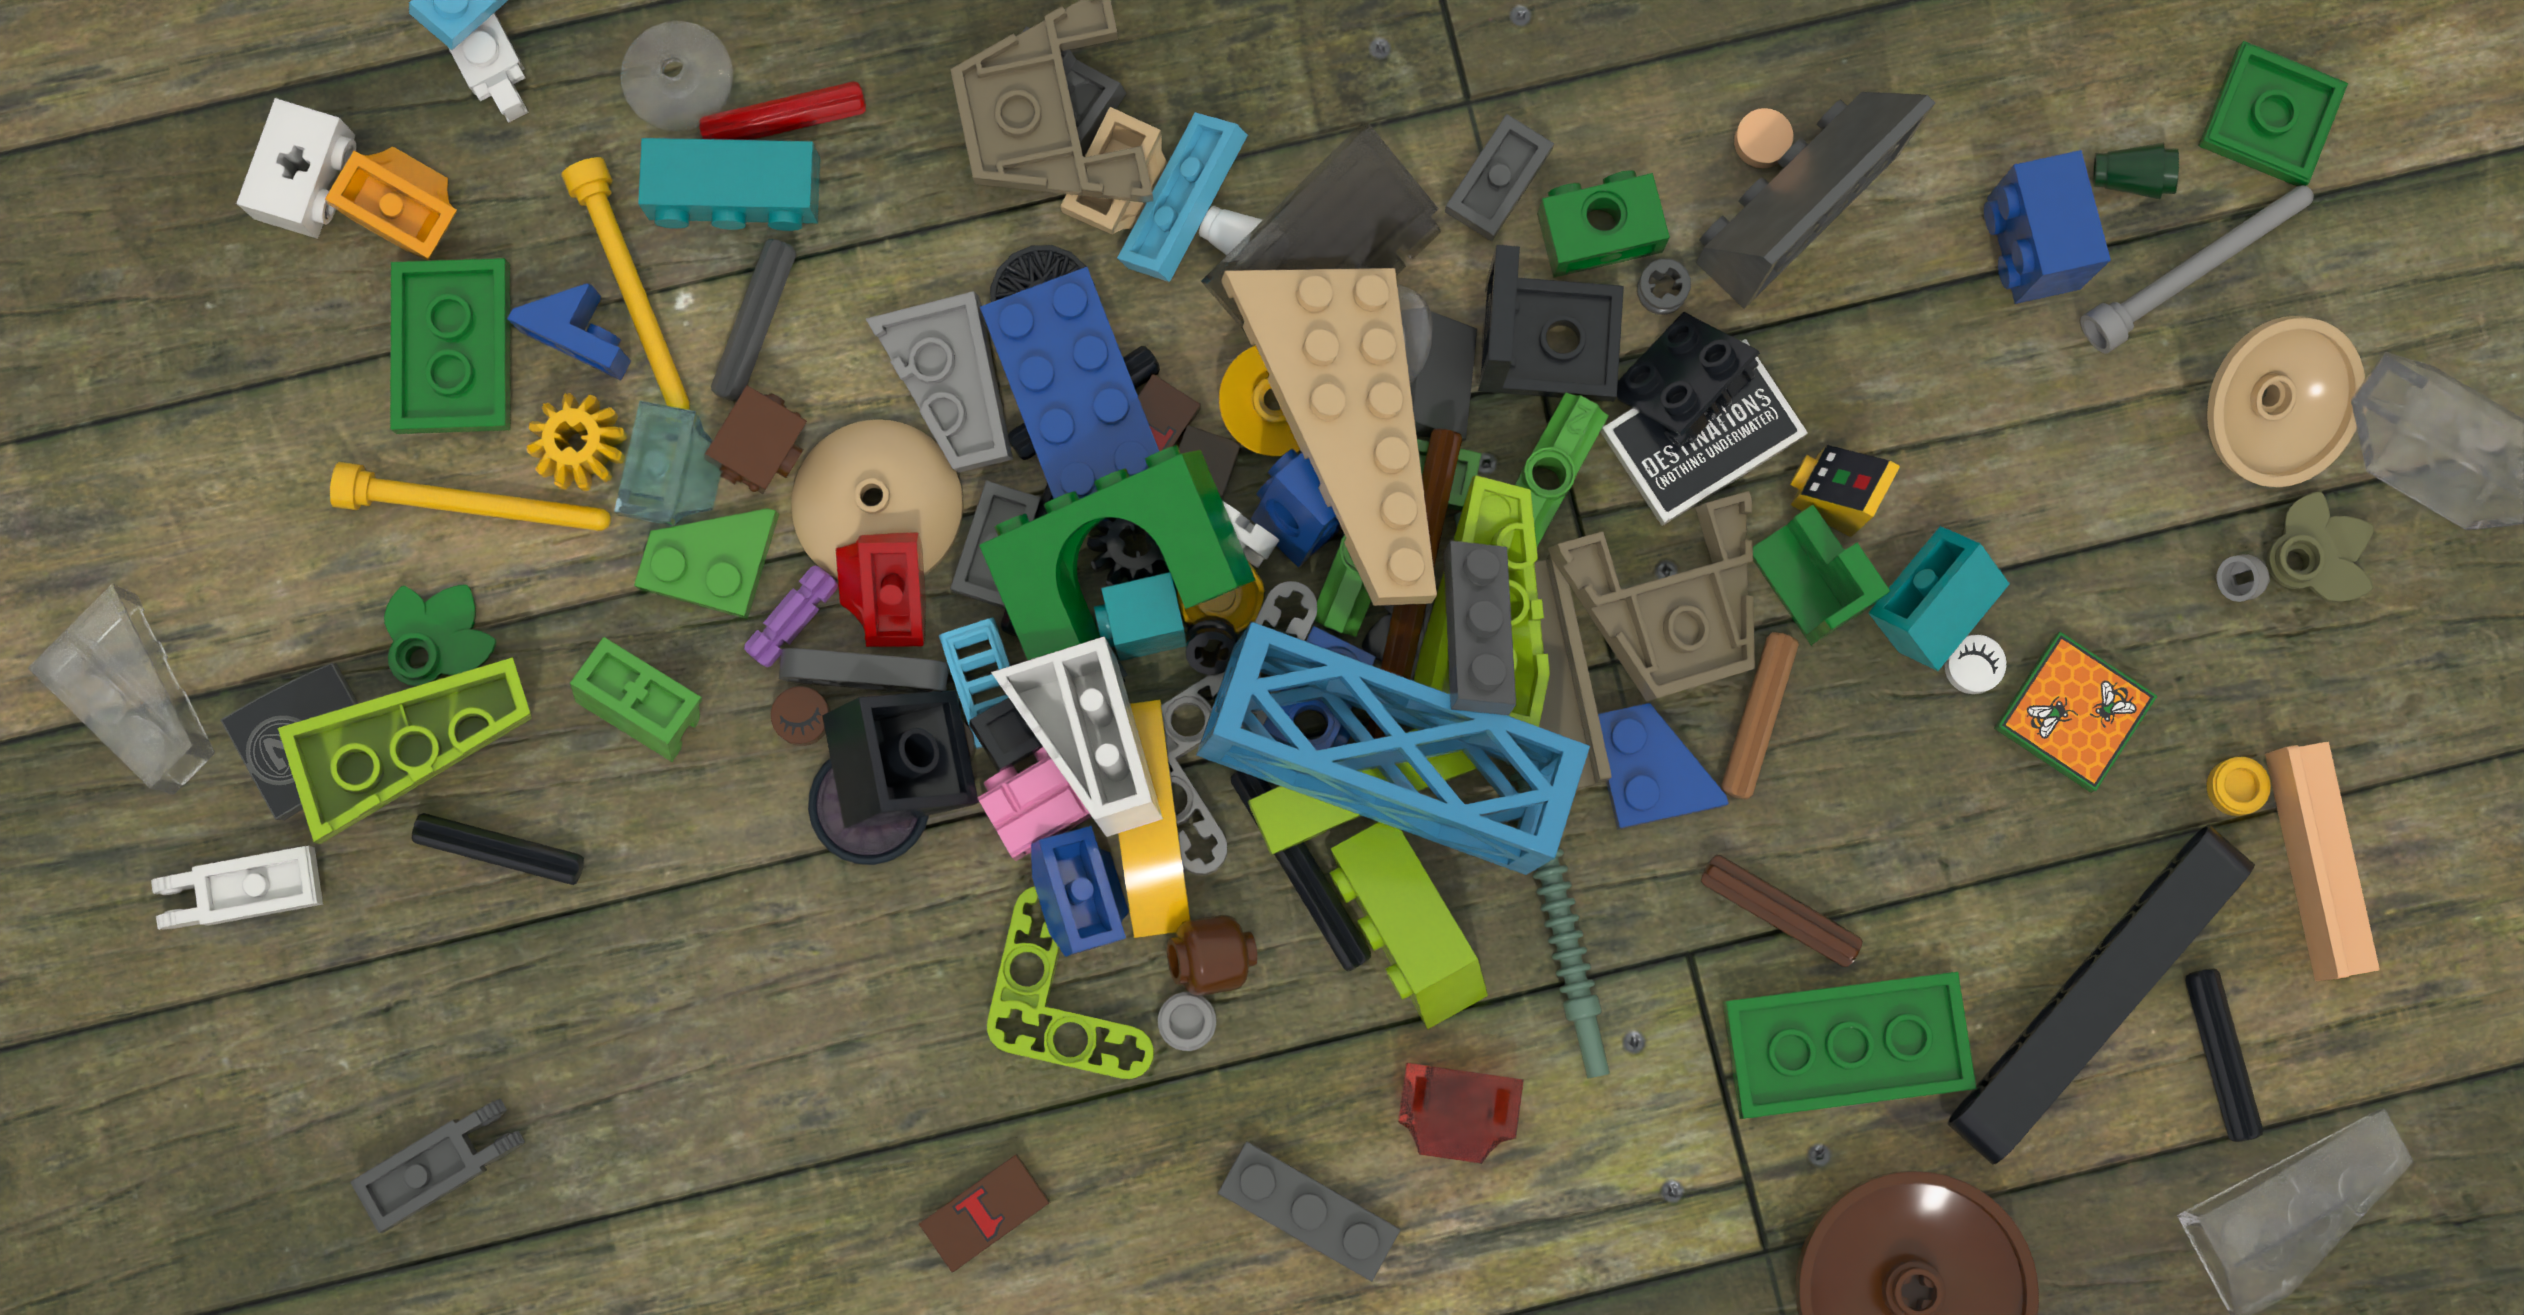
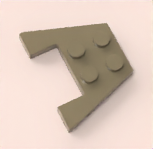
[950,0,1153,203]
[1548,491,1755,702]

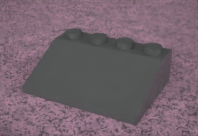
[1696,92,1935,309]

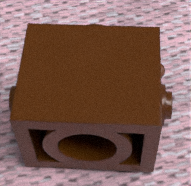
[704,385,807,494]

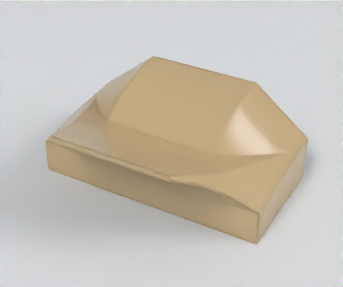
[1060,107,1168,235]

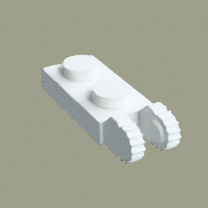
[151,846,323,930]

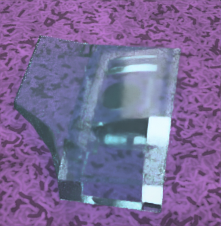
[614,401,721,526]

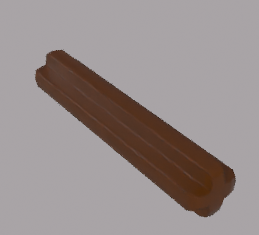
[1701,855,1863,967]

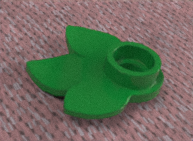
[384,584,497,687]

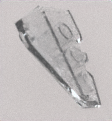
[2177,1109,2414,1315]

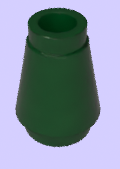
[2093,142,2179,199]

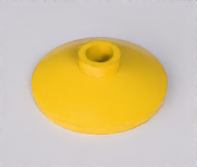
[1219,345,1301,456]

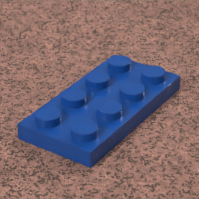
[980,267,1159,499]

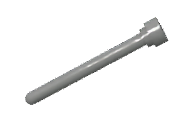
[2080,185,2314,354]

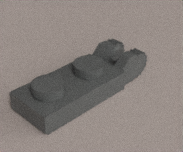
[350,1099,525,1233]

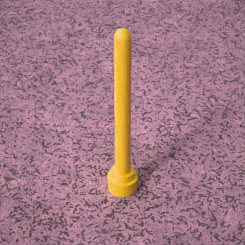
[561,157,690,416]
[330,462,611,531]

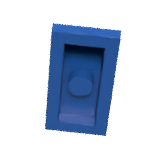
[507,283,631,381]

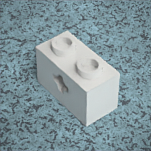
[236,98,356,239]

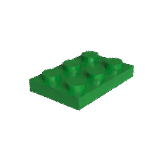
[390,258,511,434]

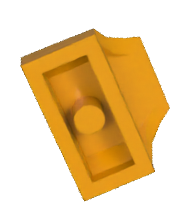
[325,147,457,261]

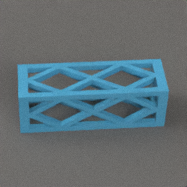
[1196,622,1590,875]

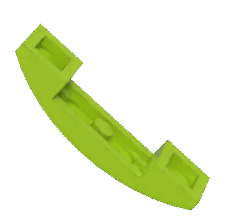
[1248,729,1477,855]

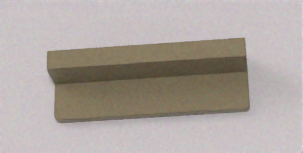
[1535,553,1611,790]

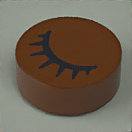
[771,686,831,746]

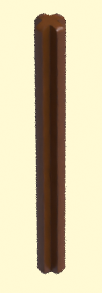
[1367,428,1462,739]

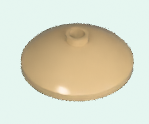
[2207,316,2366,487]
[791,420,964,580]

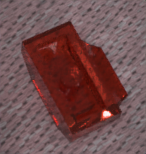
[1398,1063,1524,1164]

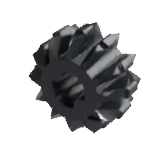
[1087,518,1170,587]

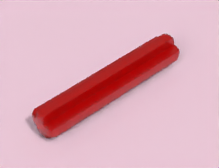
[699,81,866,140]

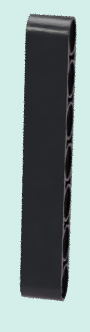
[1947,825,2255,1165]

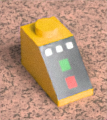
[1790,445,1900,537]

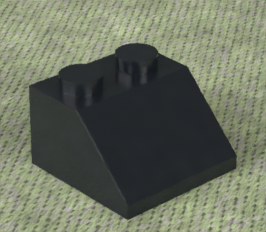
[822,690,979,829]

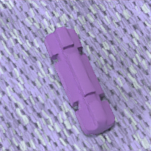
[744,565,838,668]

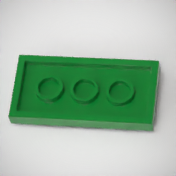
[1723,972,1977,1119]

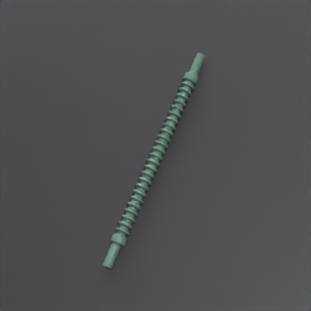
[1454,512,1610,1079]

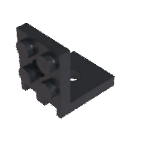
[1478,245,1624,402]

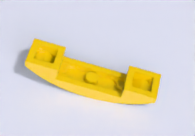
[1118,699,1191,938]

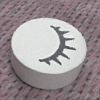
[1944,635,2006,694]

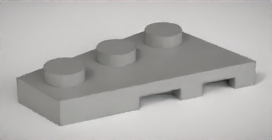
[866,291,1013,473]

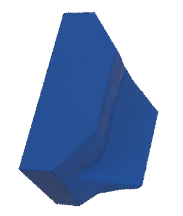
[1031,826,1129,957]

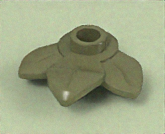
[2267,491,2374,602]

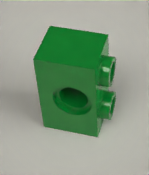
[1537,170,1670,278]

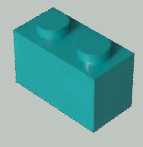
[1868,526,2010,671]
[1094,572,1186,661]

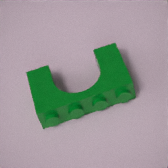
[979,445,1256,660]

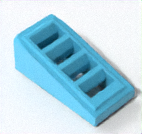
[939,618,1011,749]

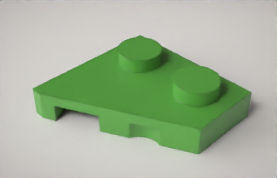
[634,508,779,619]

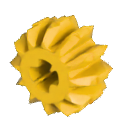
[527,393,627,491]

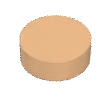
[1734,108,1793,169]

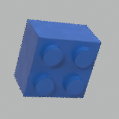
[1984,150,2111,304]

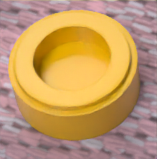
[2207,757,2271,816]

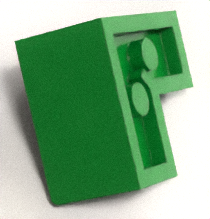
[1753,504,1890,646]

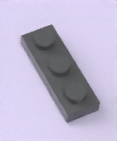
[1443,540,1516,716]
[1218,1141,1401,1282]

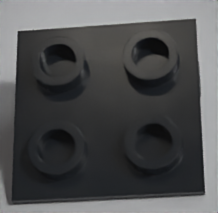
[1616,312,1760,448]

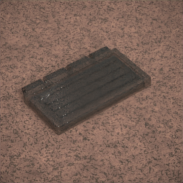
[1201,123,1441,332]

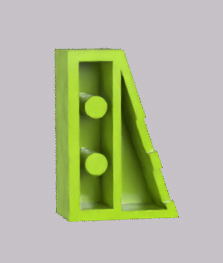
[1329,822,1488,1030]

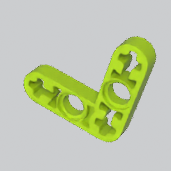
[987,886,1154,1079]

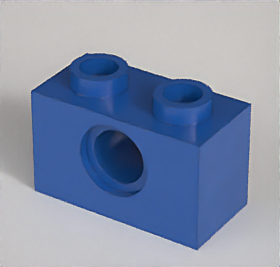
[1251,449,1341,568]

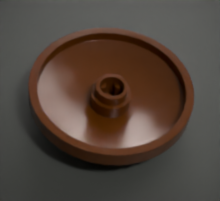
[1795,1171,2039,1315]

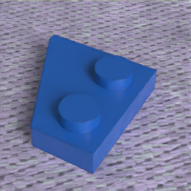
[1598,703,1729,830]

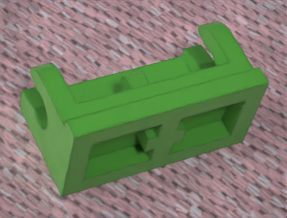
[570,637,702,762]

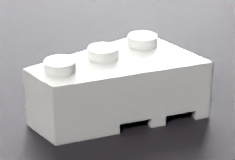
[991,637,1163,837]

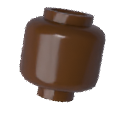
[1167,915,1257,996]

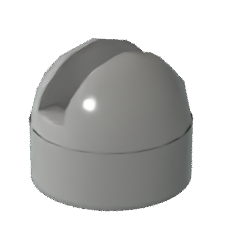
[2217,554,2270,602]

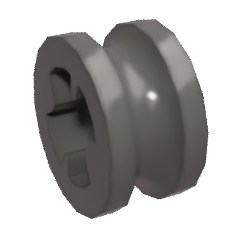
[1637,259,1691,315]

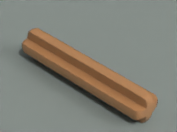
[1721,632,1799,799]

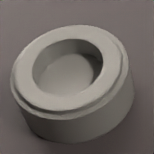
[1158,992,1217,1051]

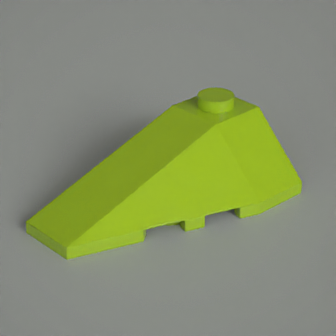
[1414,475,1550,727]

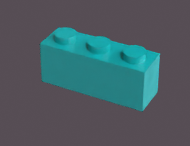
[638,138,820,231]

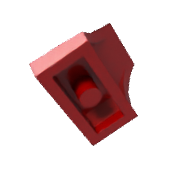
[835,532,926,647]

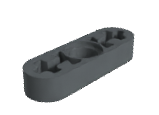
[779,648,949,693]

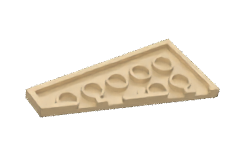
[1221,268,1437,606]

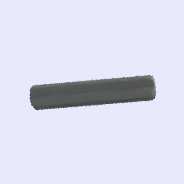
[711,239,796,402]

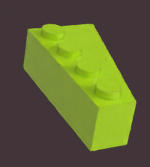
[278,657,532,844]

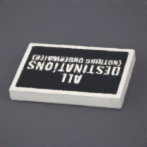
[1601,339,1808,526]

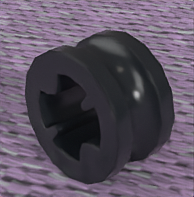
[1186,616,1238,675]

